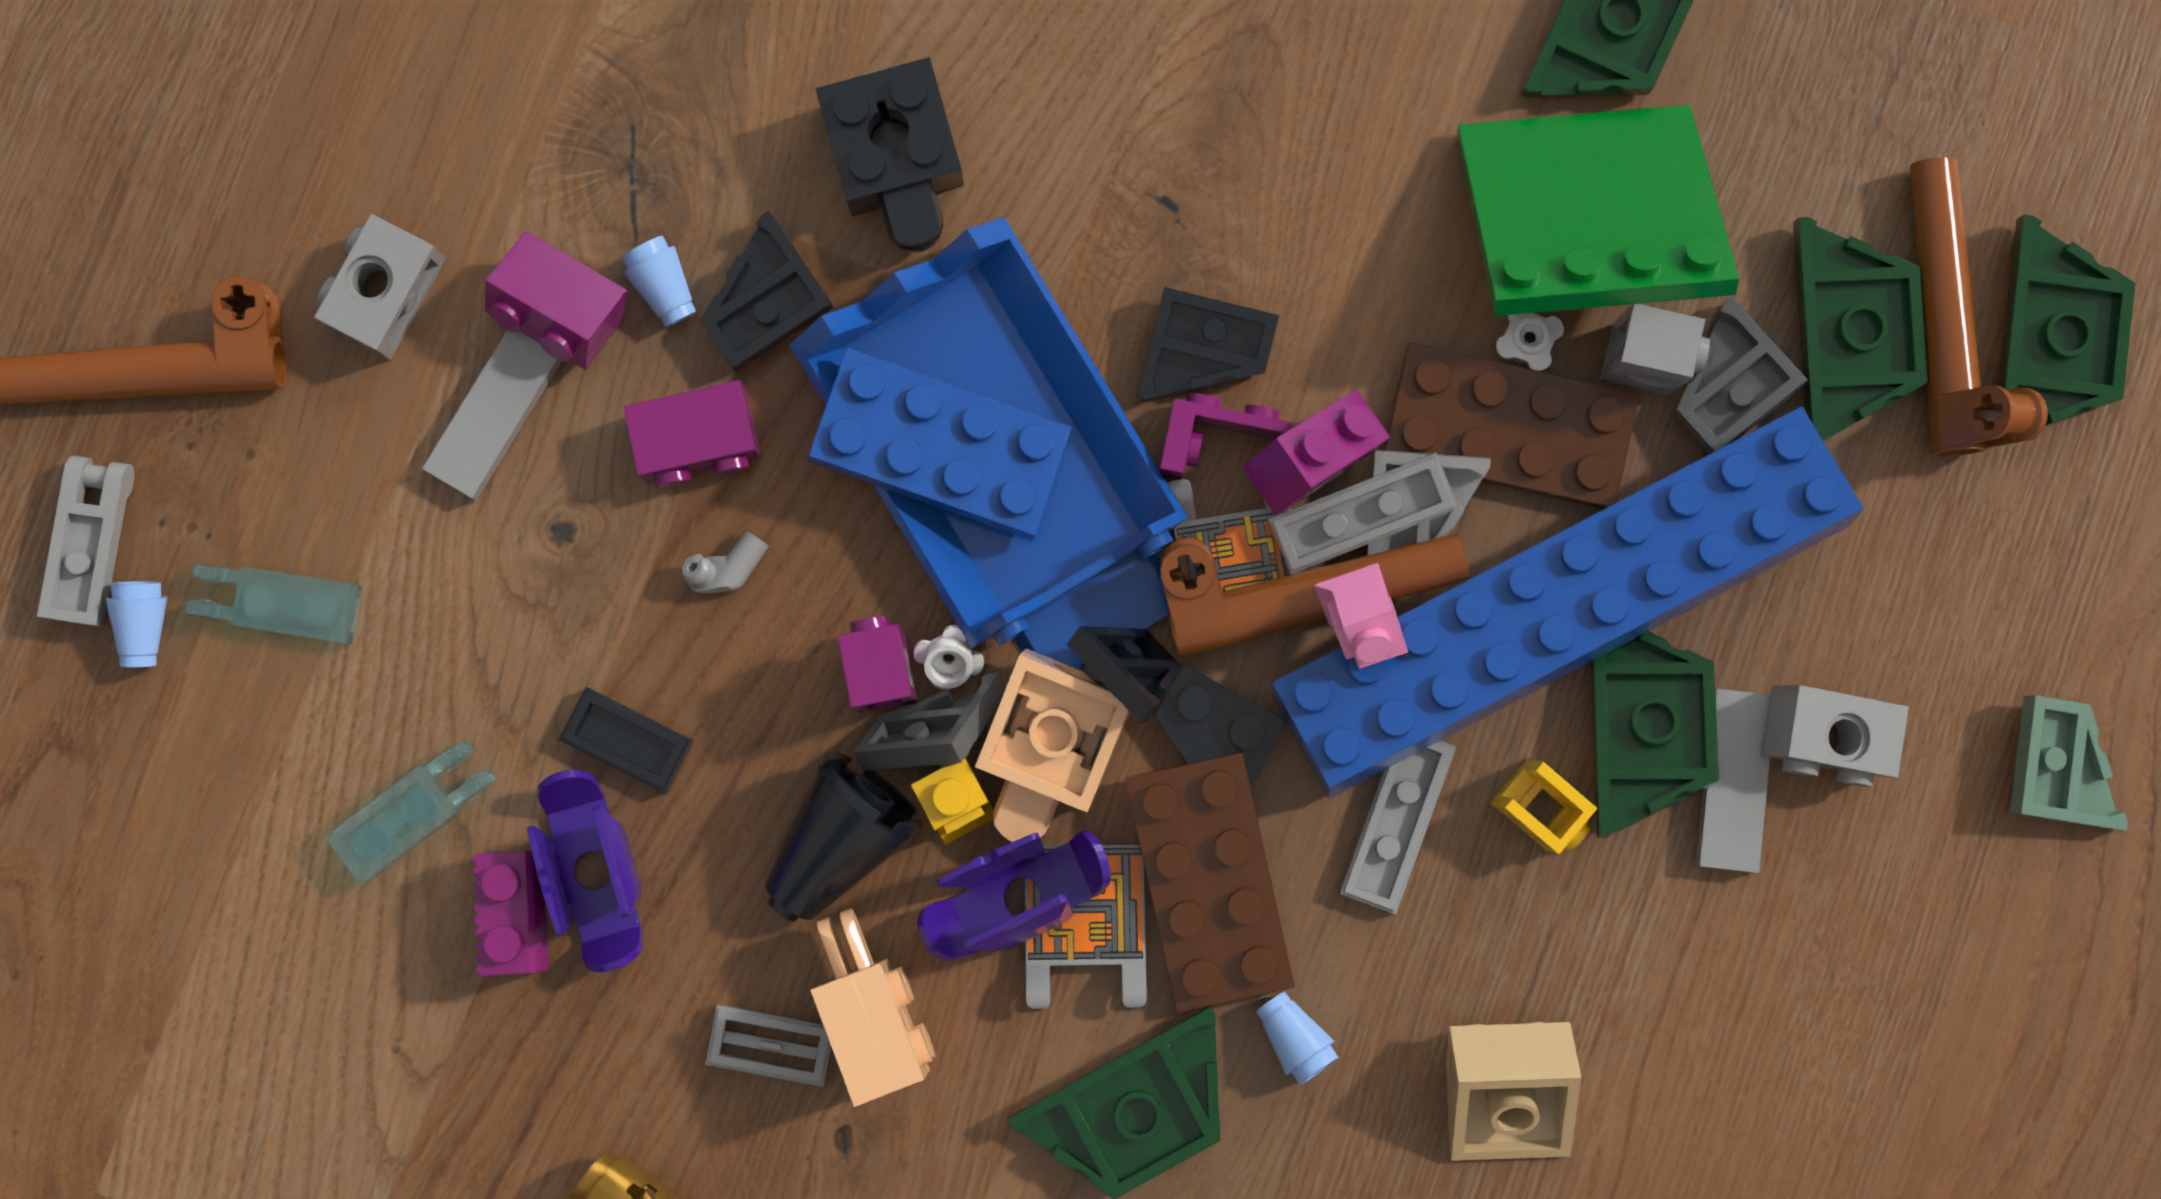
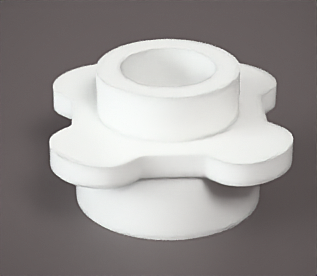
[1496,313,1564,371]
[914,625,984,690]

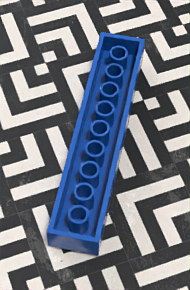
[1272,406,1864,799]

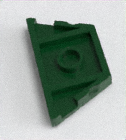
[1521,0,1694,98]
[1998,214,2135,426]
[1793,217,1928,441]
[1591,631,1719,838]
[1007,1006,1220,1199]

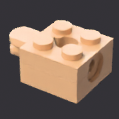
[975,649,1129,842]
[810,908,936,1107]

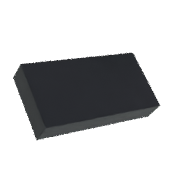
[559,687,694,793]

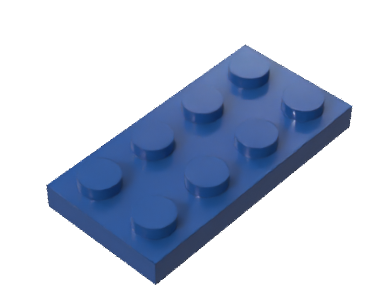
[807,347,1072,541]

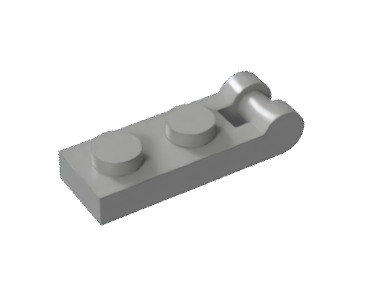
[37,455,135,627]

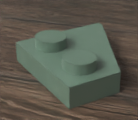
[2009,695,2128,831]

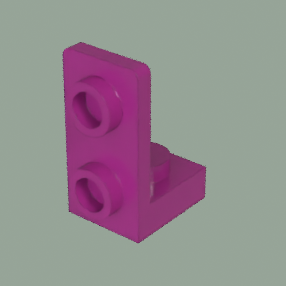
[1160,393,1291,480]

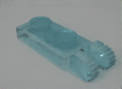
[185,563,363,645]
[325,740,496,885]

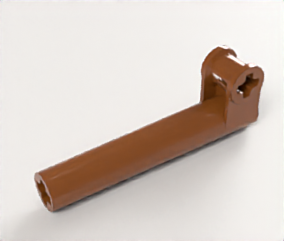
[1910,157,2048,456]
[0,276,287,405]
[1160,533,1470,658]

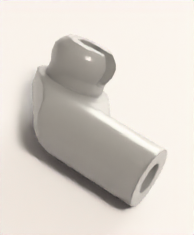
[681,530,770,595]

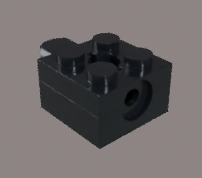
[815,57,964,252]

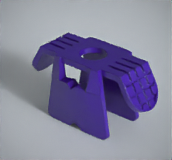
[527,770,643,972]
[917,830,1111,961]

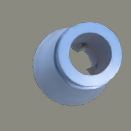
[621,235,697,328]
[105,581,168,667]
[1256,991,1339,1085]

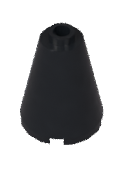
[765,751,923,922]

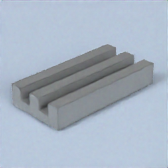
[705,1004,832,1087]

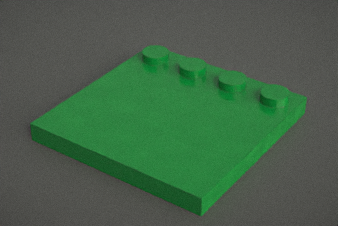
[1457,104,1739,316]

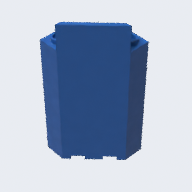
[789,217,1188,670]

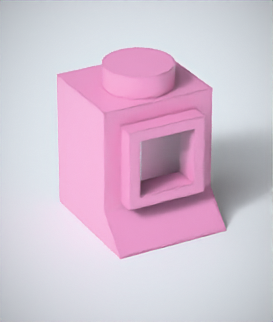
[1313,563,1408,669]

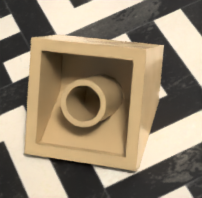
[1446,1022,1582,1161]

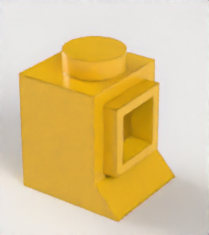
[911,758,994,845]
[1489,759,1598,854]

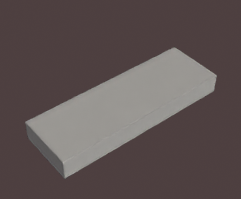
[422,330,562,501]
[1268,452,1458,575]
[1695,689,1770,873]
[1338,741,1457,915]

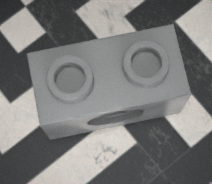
[314,214,446,360]
[1599,304,1710,397]
[1761,685,1909,787]

